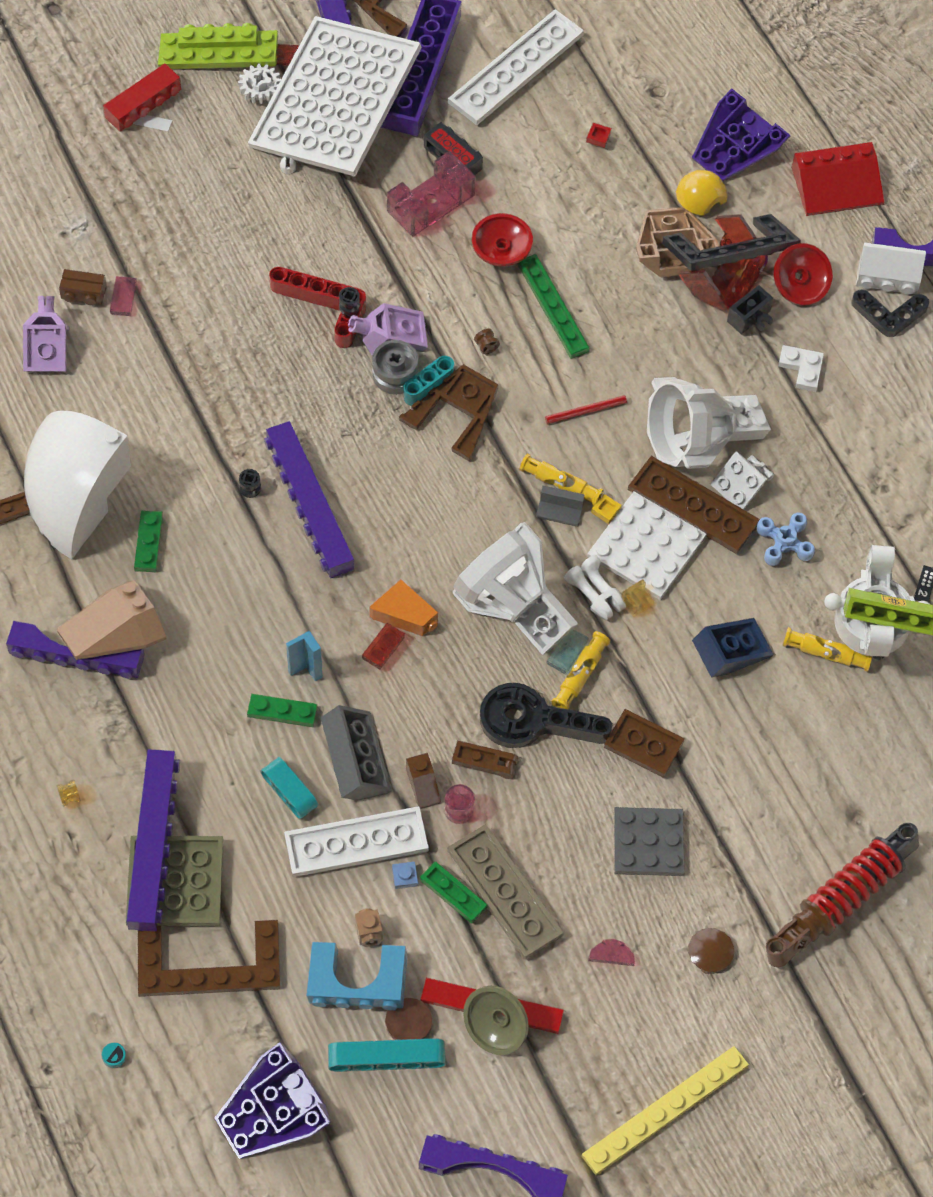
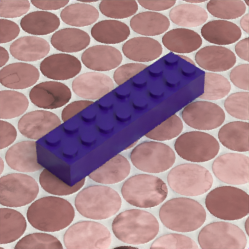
[380,0,462,136]

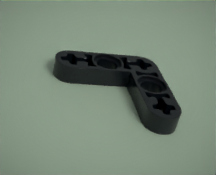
[851,289,929,337]

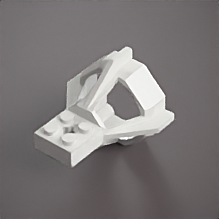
[647,377,771,469]
[453,522,578,655]

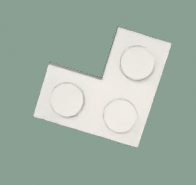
[778,345,824,392]

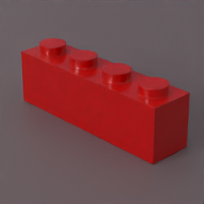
[103,63,182,132]

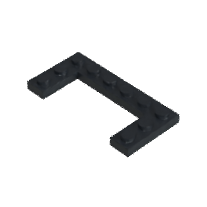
[662,214,801,271]

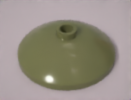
[463,985,528,1055]

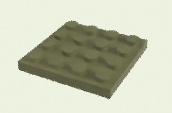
[126,836,223,926]

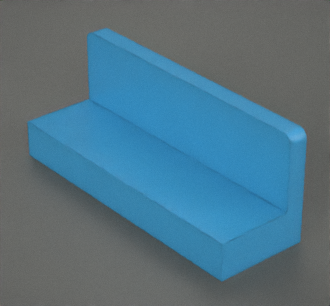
[286,631,323,681]

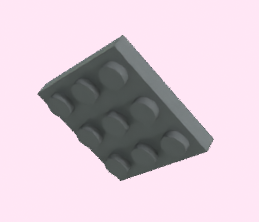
[614,807,684,876]

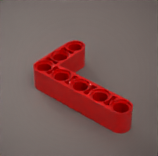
[269,267,366,348]

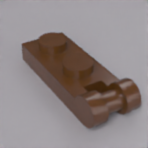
[452,740,518,779]

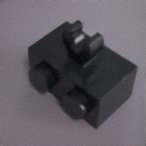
[727,285,773,335]

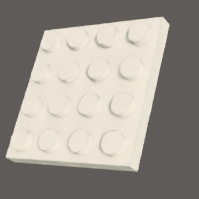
[587,491,706,600]

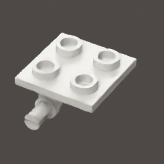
[710,452,774,509]

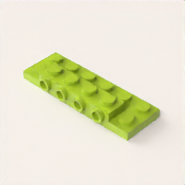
[158,23,278,69]

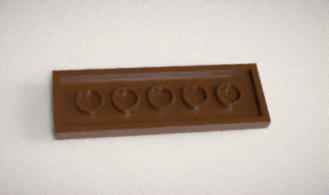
[628,455,760,554]

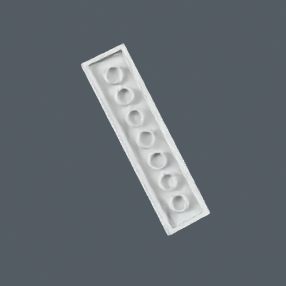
[448,9,584,125]

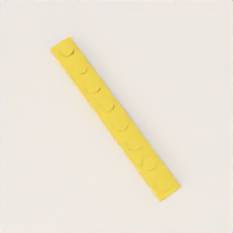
[581,1046,749,1176]

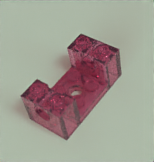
[387,151,476,237]

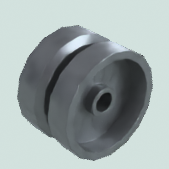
[372,340,418,394]

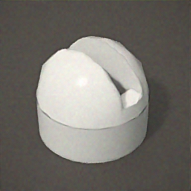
[280,157,296,174]

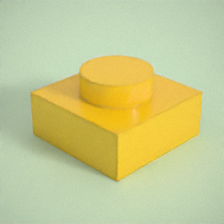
[591,494,622,524]

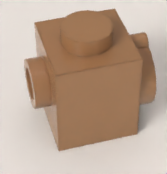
[355,908,383,947]

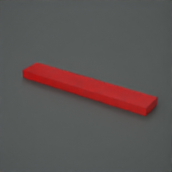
[420,977,564,1034]

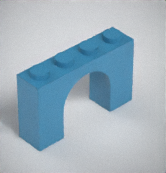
[306,942,408,1010]

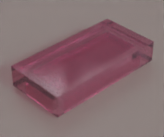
[110,276,137,316]

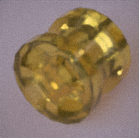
[56,780,81,807]

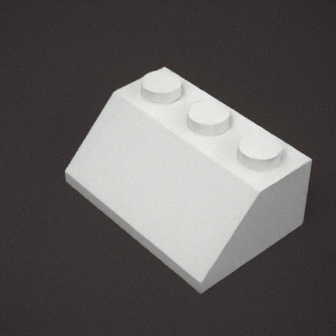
[856,243,926,294]

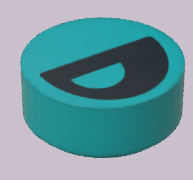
[101,1042,126,1068]

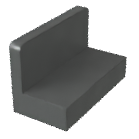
[536,485,585,527]

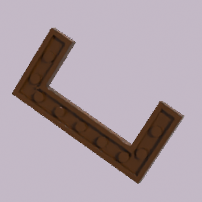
[138,920,280,997]

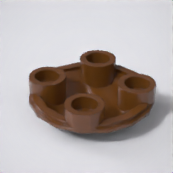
[688,928,734,974]

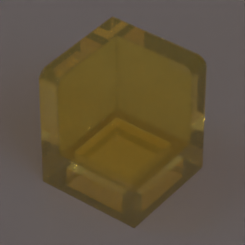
[622,579,654,618]

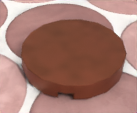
[385,998,432,1040]

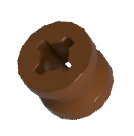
[474,328,500,355]

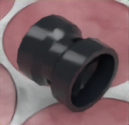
[339,287,360,316]
[239,469,261,498]

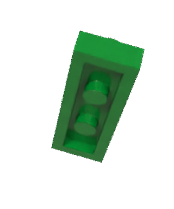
[134,510,163,573]
[247,693,318,728]
[420,861,487,924]

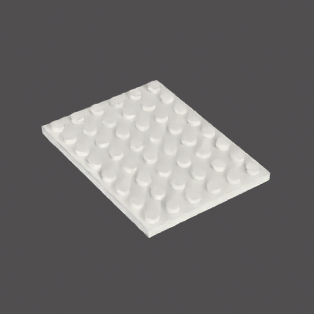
[248,16,422,176]

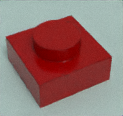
[586,123,612,148]

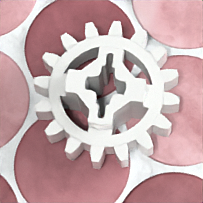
[238,64,281,104]

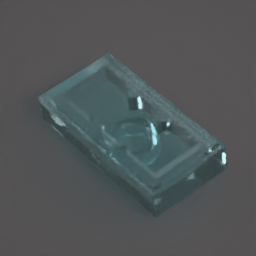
[547,629,589,675]

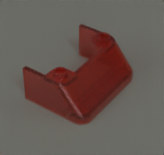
[679,214,768,313]

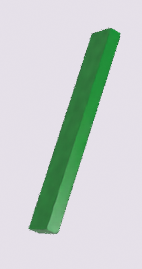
[517,254,590,359]

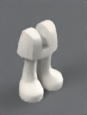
[564,555,626,620]

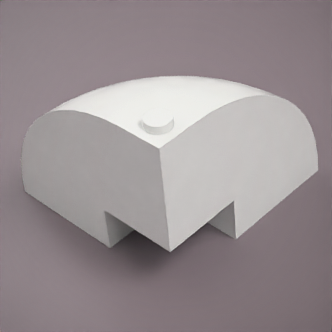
[24,411,131,559]

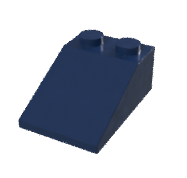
[692,618,774,678]

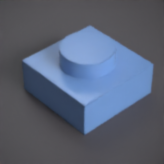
[392,862,418,889]

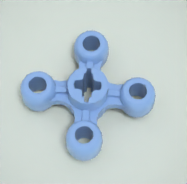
[757,512,815,566]

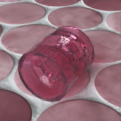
[444,784,475,824]

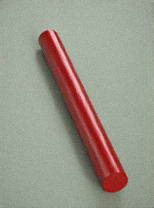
[545,395,627,424]

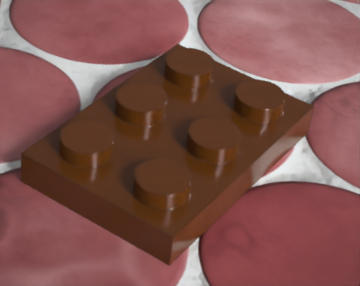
[604,709,685,778]

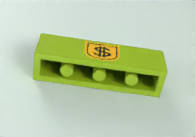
[843,588,933,636]

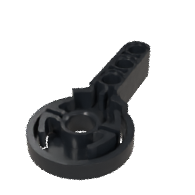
[480,683,612,748]

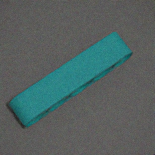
[328,1039,446,1072]

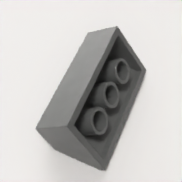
[321,705,392,801]

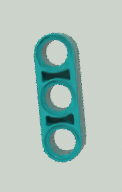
[404,356,455,406]
[260,757,319,819]

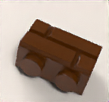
[59,269,107,305]

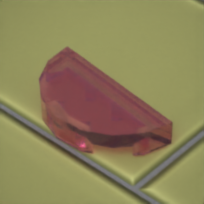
[588,939,635,966]

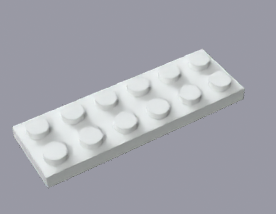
[284,806,428,877]

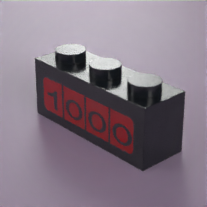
[424,122,483,182]

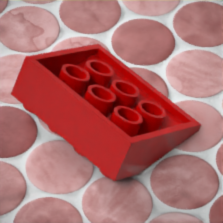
[791,142,885,216]

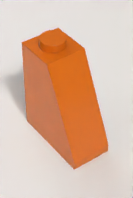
[369,579,438,636]

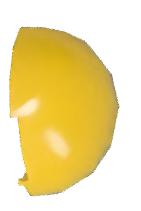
[676,170,728,216]

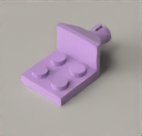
[23,296,69,372]
[348,303,428,356]

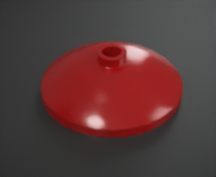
[472,213,533,266]
[774,243,833,305]

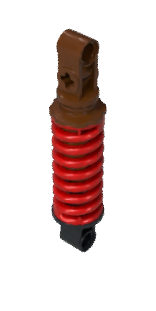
[766,823,919,968]

